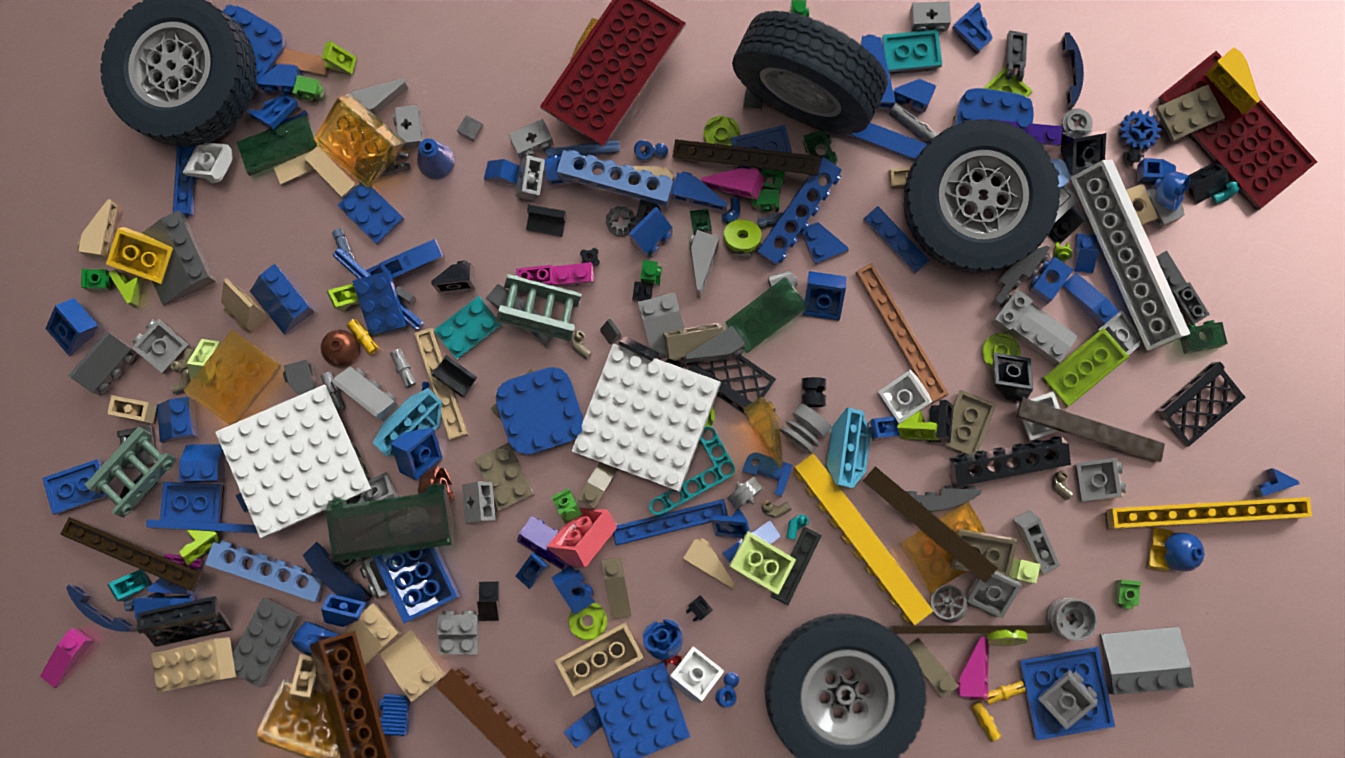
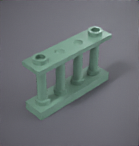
[495,274,582,341]
[85,426,177,518]

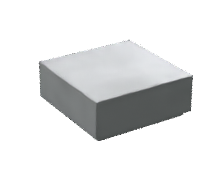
[457,115,483,141]
[396,286,416,305]

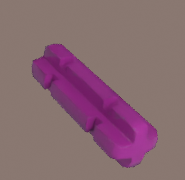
[164,554,202,569]

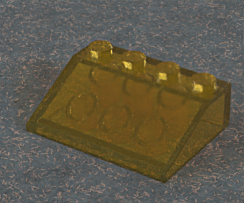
[313,93,406,189]
[183,329,282,425]
[899,502,986,594]
[257,680,339,758]

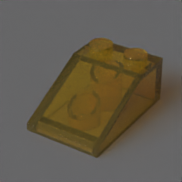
[743,396,783,468]

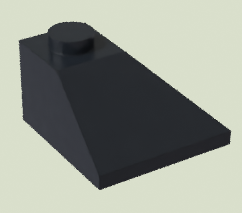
[1060,130,1107,175]
[431,260,475,293]
[992,353,1033,401]

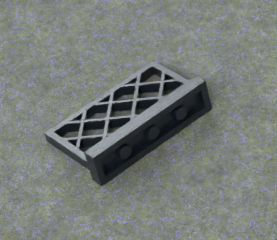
[688,355,776,418]
[1156,362,1246,447]
[137,596,232,647]

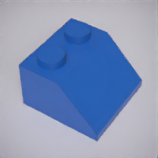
[629,207,673,258]
[802,271,847,320]
[45,298,98,356]
[157,397,199,443]
[391,428,443,480]
[179,444,225,483]

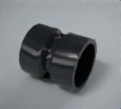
[801,377,827,407]

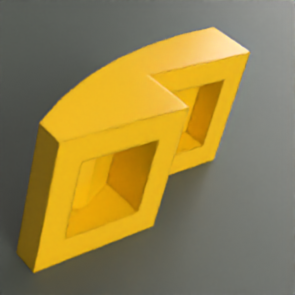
[1147,527,1173,572]

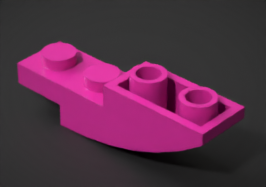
[516,262,594,287]

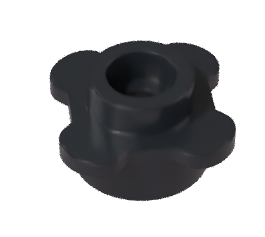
[1123,149,1145,163]
[580,248,600,266]

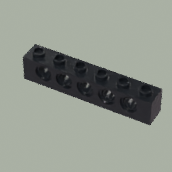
[949,436,1071,487]

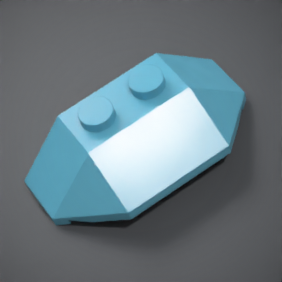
[373,388,442,456]
[826,408,871,488]

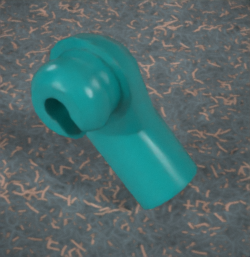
[1212,181,1239,204]
[786,514,809,540]

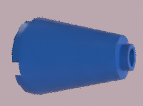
[417,138,454,179]

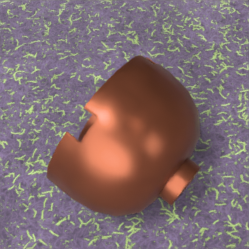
[320,329,360,368]
[418,467,454,506]

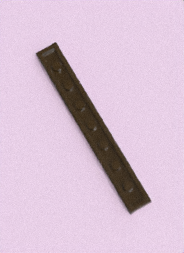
[672,139,822,176]
[1016,398,1165,463]
[863,466,998,584]
[60,517,203,592]
[890,625,1051,634]

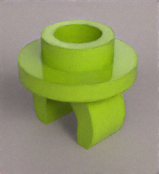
[1053,242,1073,261]

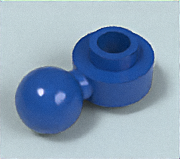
[634,140,668,160]
[715,672,739,708]

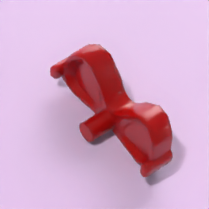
[663,655,681,669]

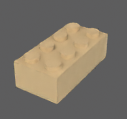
[555,623,644,697]
[151,637,236,693]

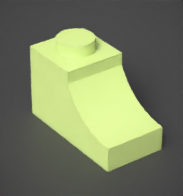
[187,339,221,383]
[1009,559,1040,584]

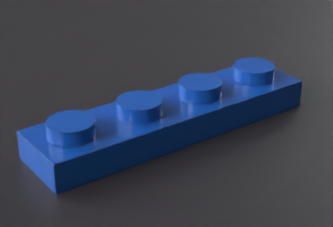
[863,206,930,274]

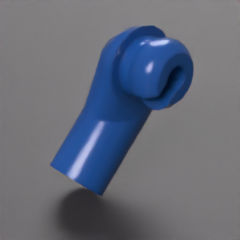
[722,197,741,223]

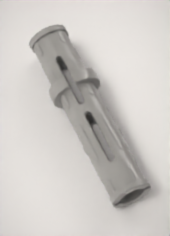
[890,103,938,142]

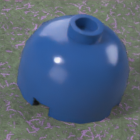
[1154,171,1191,211]
[1164,533,1205,572]
[643,619,683,660]

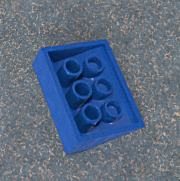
[371,526,461,624]

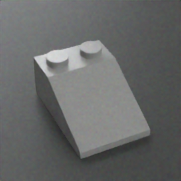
[689,230,719,299]
[638,292,684,359]

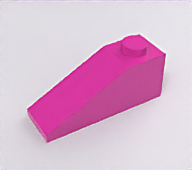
[701,168,765,200]
[40,629,94,688]
[957,637,989,700]

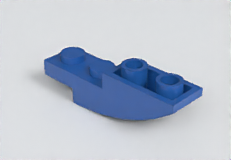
[366,239,443,279]
[564,707,602,748]

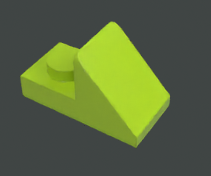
[321,41,357,74]
[109,269,144,308]
[327,284,359,312]
[897,410,939,441]
[179,530,220,566]

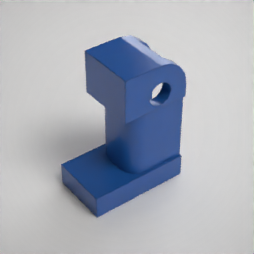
[742,452,793,497]

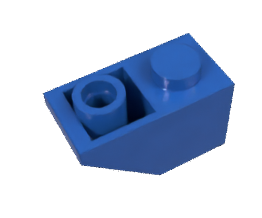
[257,64,301,94]
[893,79,936,112]
[1137,158,1176,184]

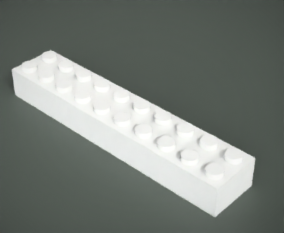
[1070,160,1190,351]

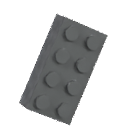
[233,598,303,687]

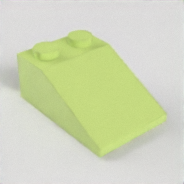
[729,531,796,595]

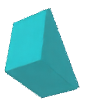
[107,569,152,602]

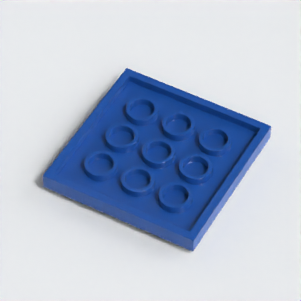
[1019,647,1115,740]
[590,661,690,758]

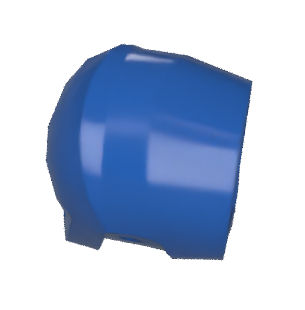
[291,621,340,657]

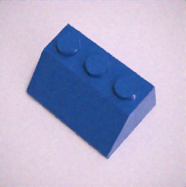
[250,263,314,335]

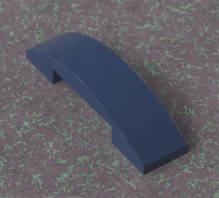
[1061,32,1084,110]
[302,542,372,602]
[66,584,137,632]

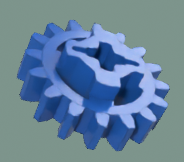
[1118,110,1162,151]

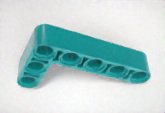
[649,426,735,515]

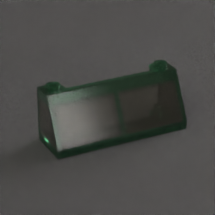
[326,484,454,562]

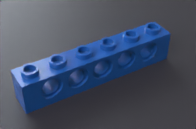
[756,157,842,264]

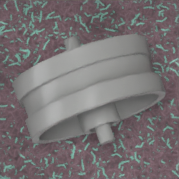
[727,477,763,510]
[931,585,968,623]

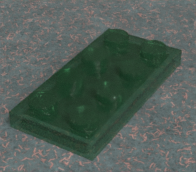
[236,115,318,176]
[725,277,809,353]

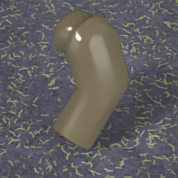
[572,331,591,359]
[170,348,195,373]
[170,369,193,394]
[1053,471,1074,500]
[762,501,792,518]

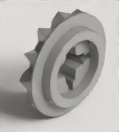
[1062,108,1093,132]
[606,206,635,236]

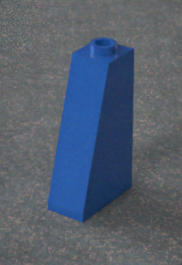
[860,34,895,109]

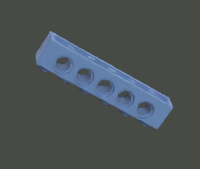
[557,150,673,207]
[205,540,325,602]

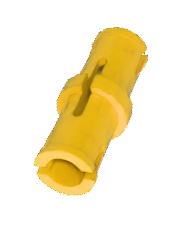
[347,319,379,355]
[986,681,1026,706]
[970,700,1002,742]

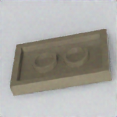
[1155,85,1225,142]
[939,390,997,455]
[474,442,534,512]
[950,529,1017,577]

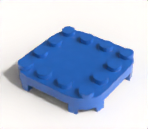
[222,5,285,91]
[955,88,1034,128]
[495,367,583,455]

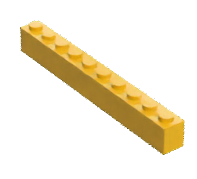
[793,453,933,626]
[1106,497,1312,529]

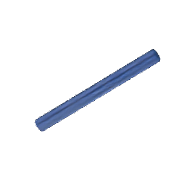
[333,248,423,330]

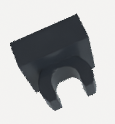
[632,281,653,302]
[686,595,713,622]

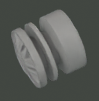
[780,403,832,454]
[1047,598,1098,641]

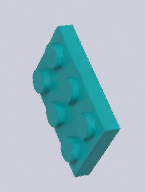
[882,29,943,72]
[434,296,502,361]

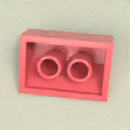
[547,507,617,568]

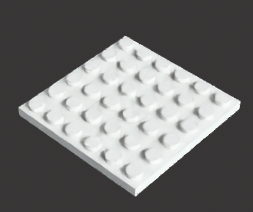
[572,344,721,492]
[215,384,372,539]

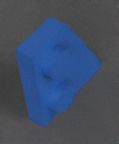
[952,2,993,53]
[248,93,299,130]
[800,222,849,264]

